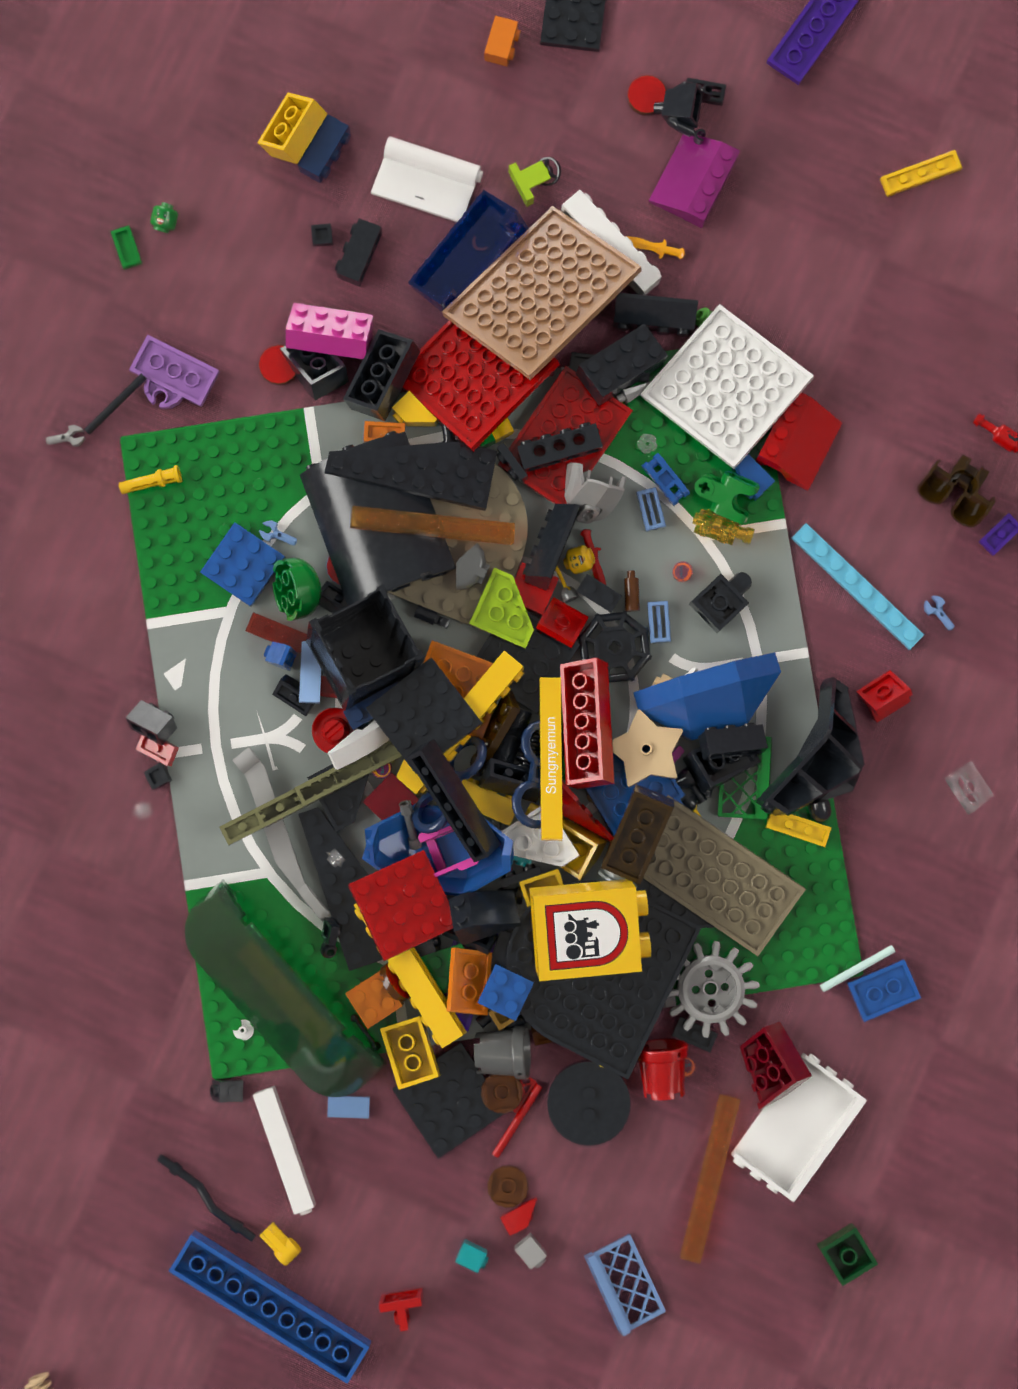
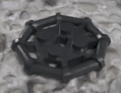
[577,610,652,683]

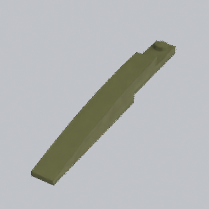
[219,740,402,846]

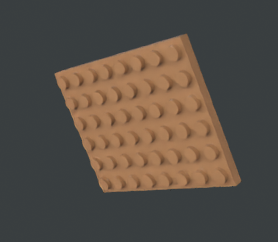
[442,206,642,380]

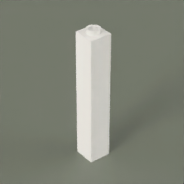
[253,1085,316,1216]

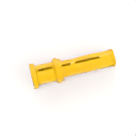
[119,465,182,495]

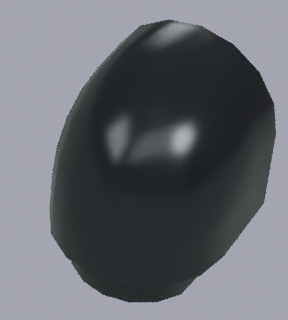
[807,799,831,823]

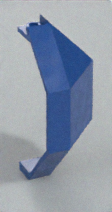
[633,652,781,741]
[362,804,514,896]

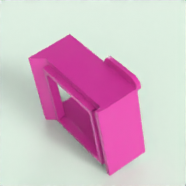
[418,826,479,877]

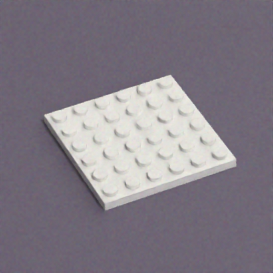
[641,304,814,469]

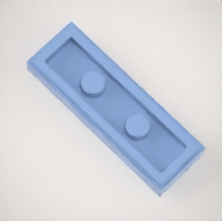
[299,641,321,703]

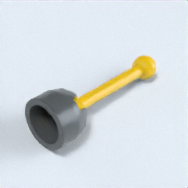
[555,566,579,603]

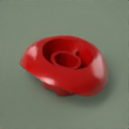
[312,708,354,753]

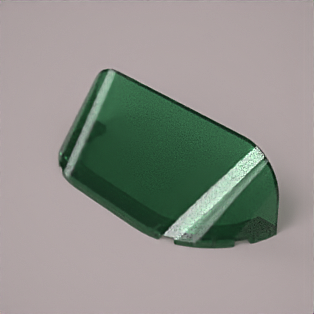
[185,879,387,1097]

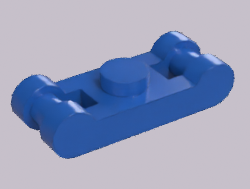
[641,453,690,506]

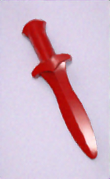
[580,529,606,585]

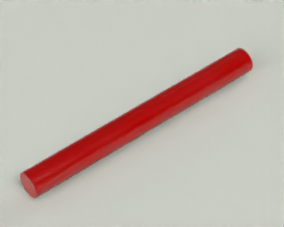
[492,1083,543,1158]

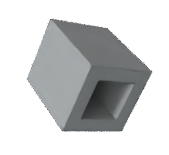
[515,1232,547,1270]

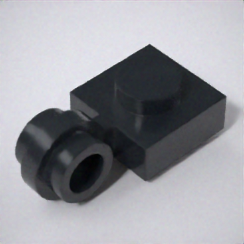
[320,917,340,958]

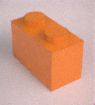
[484,15,521,67]

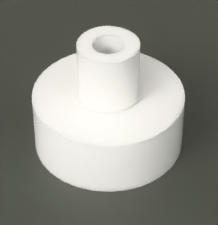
[233,1020,254,1041]

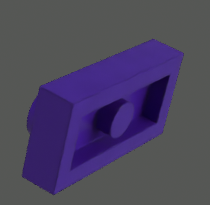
[978,513,1018,556]

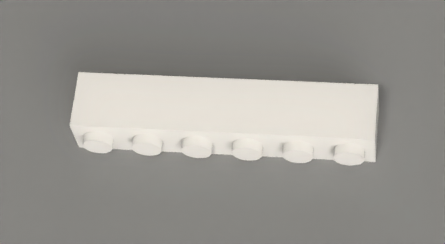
[561,190,662,295]

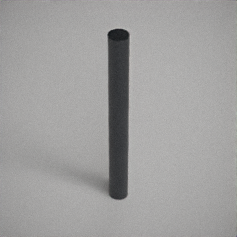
[84,373,147,434]

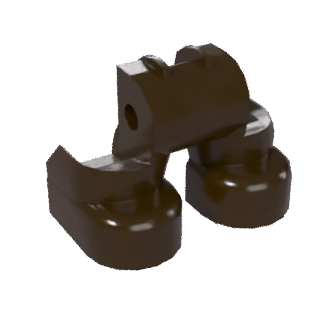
[917,454,996,528]

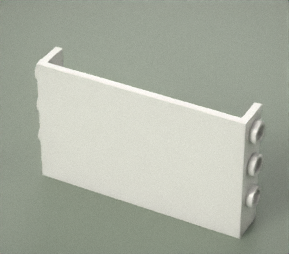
[731,1053,867,1202]

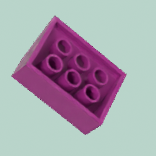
[648,134,740,228]

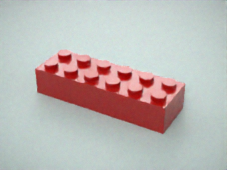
[560,657,614,789]

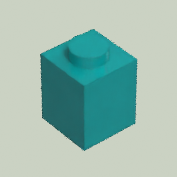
[455,1239,489,1273]

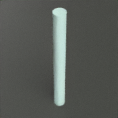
[820,945,896,992]

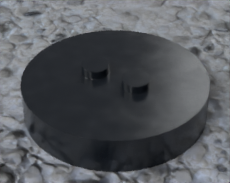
[547,1060,631,1146]

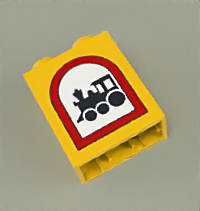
[529,879,651,981]

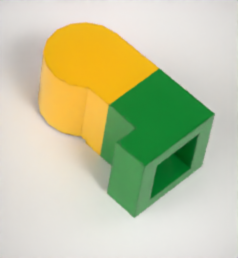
[479,417,515,448]

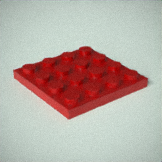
[348,850,453,961]

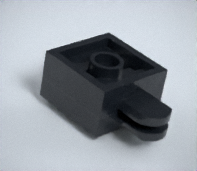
[689,572,752,633]

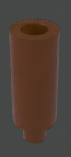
[624,570,640,612]

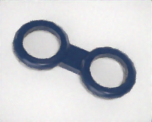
[512,720,564,829]
[412,736,487,834]

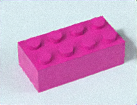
[286,303,373,359]

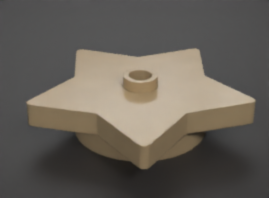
[612,709,683,788]

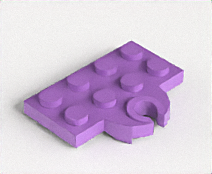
[129,335,220,409]

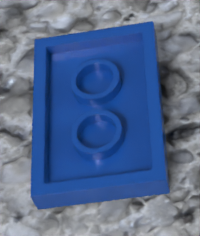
[847,959,921,1022]

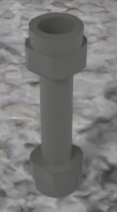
[399,800,422,850]

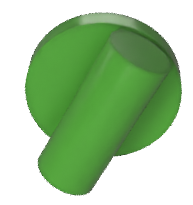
[695,308,713,327]

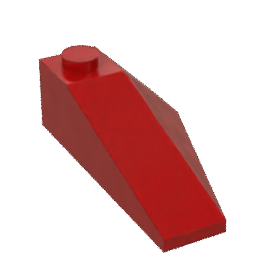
[562,781,614,842]

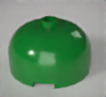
[272,558,321,621]

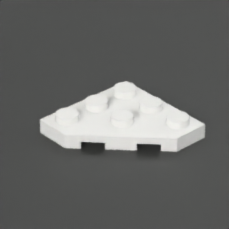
[501,806,580,867]

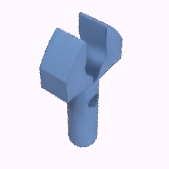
[259,520,297,546]
[924,595,955,631]

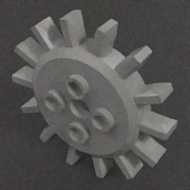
[668,941,760,1038]

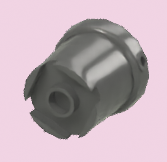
[474,1025,531,1080]

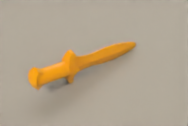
[624,236,685,260]

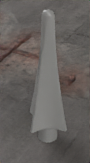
[615,381,652,404]

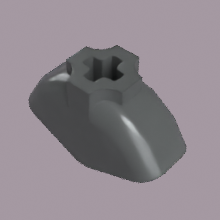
[456,543,490,590]

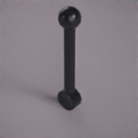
[351,1014,381,1051]

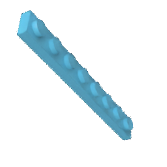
[791,523,924,650]

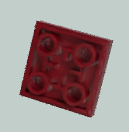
[363,772,419,820]

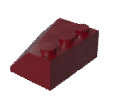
[740,1022,812,1110]

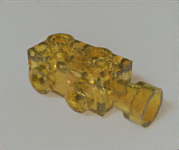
[692,509,755,545]

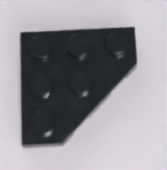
[307,764,369,832]

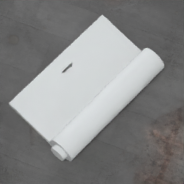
[371,136,483,224]

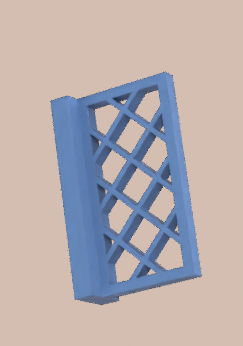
[584,1234,666,1336]

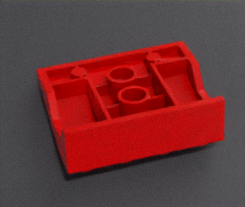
[755,392,842,491]

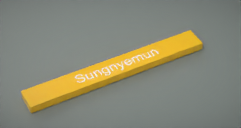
[539,677,563,841]

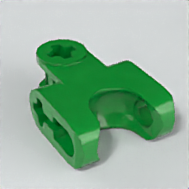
[695,471,760,524]

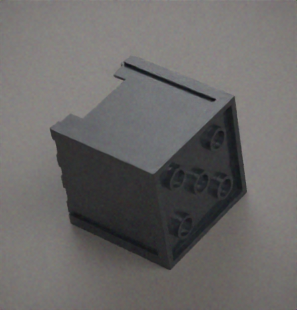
[306,584,424,711]

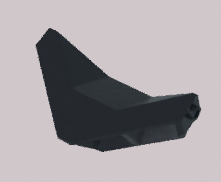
[756,677,865,816]

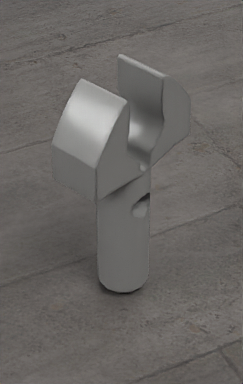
[46,425,86,447]

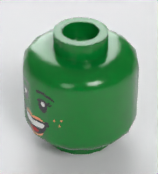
[150,202,179,234]

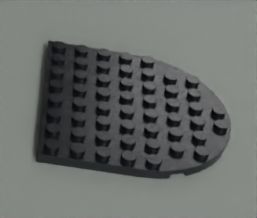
[506,881,702,1079]

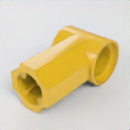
[260,1222,302,1266]

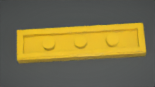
[880,150,963,197]

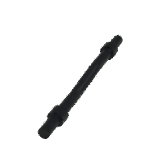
[156,1153,256,1242]

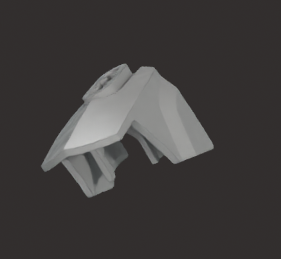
[564,462,627,524]

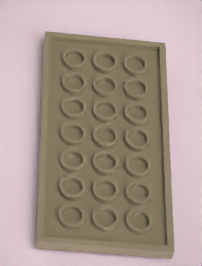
[643,795,806,956]

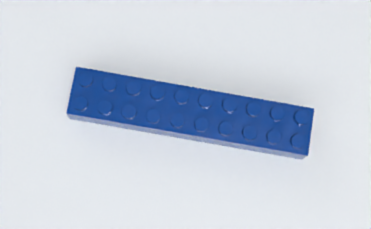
[169,1230,371,1384]

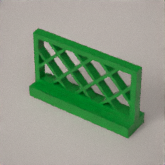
[718,737,772,820]

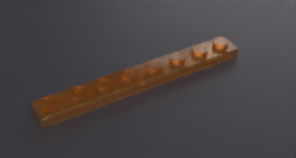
[350,506,515,545]
[679,1093,740,1264]

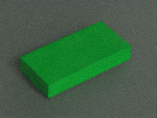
[110,225,143,270]

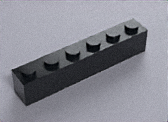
[407,739,501,863]

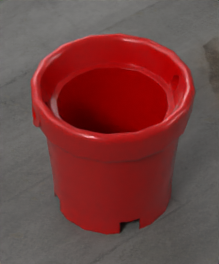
[638,1039,689,1101]

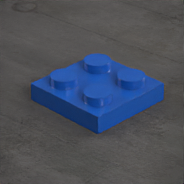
[477,964,534,1021]

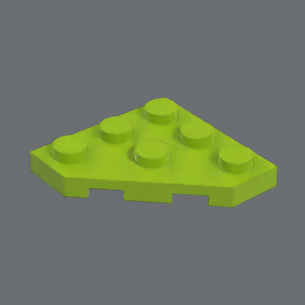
[469,568,534,649]

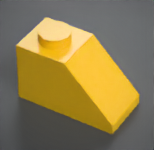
[392,391,438,427]

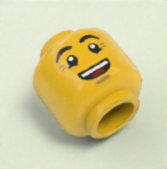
[563,545,595,574]

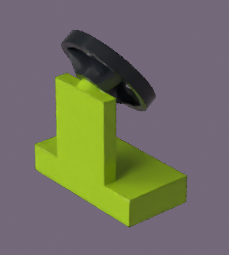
[508,157,561,207]

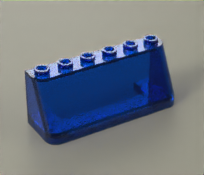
[408,190,529,312]

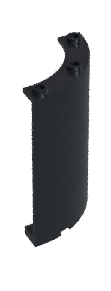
[300,431,456,606]

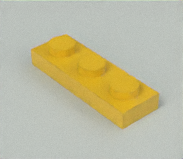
[765,814,831,847]

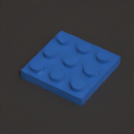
[200,522,286,607]

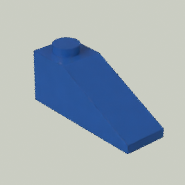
[735,454,775,501]
[264,642,297,671]

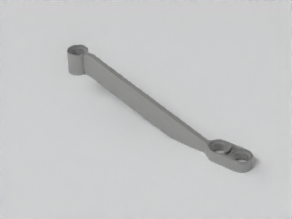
[233,747,331,922]

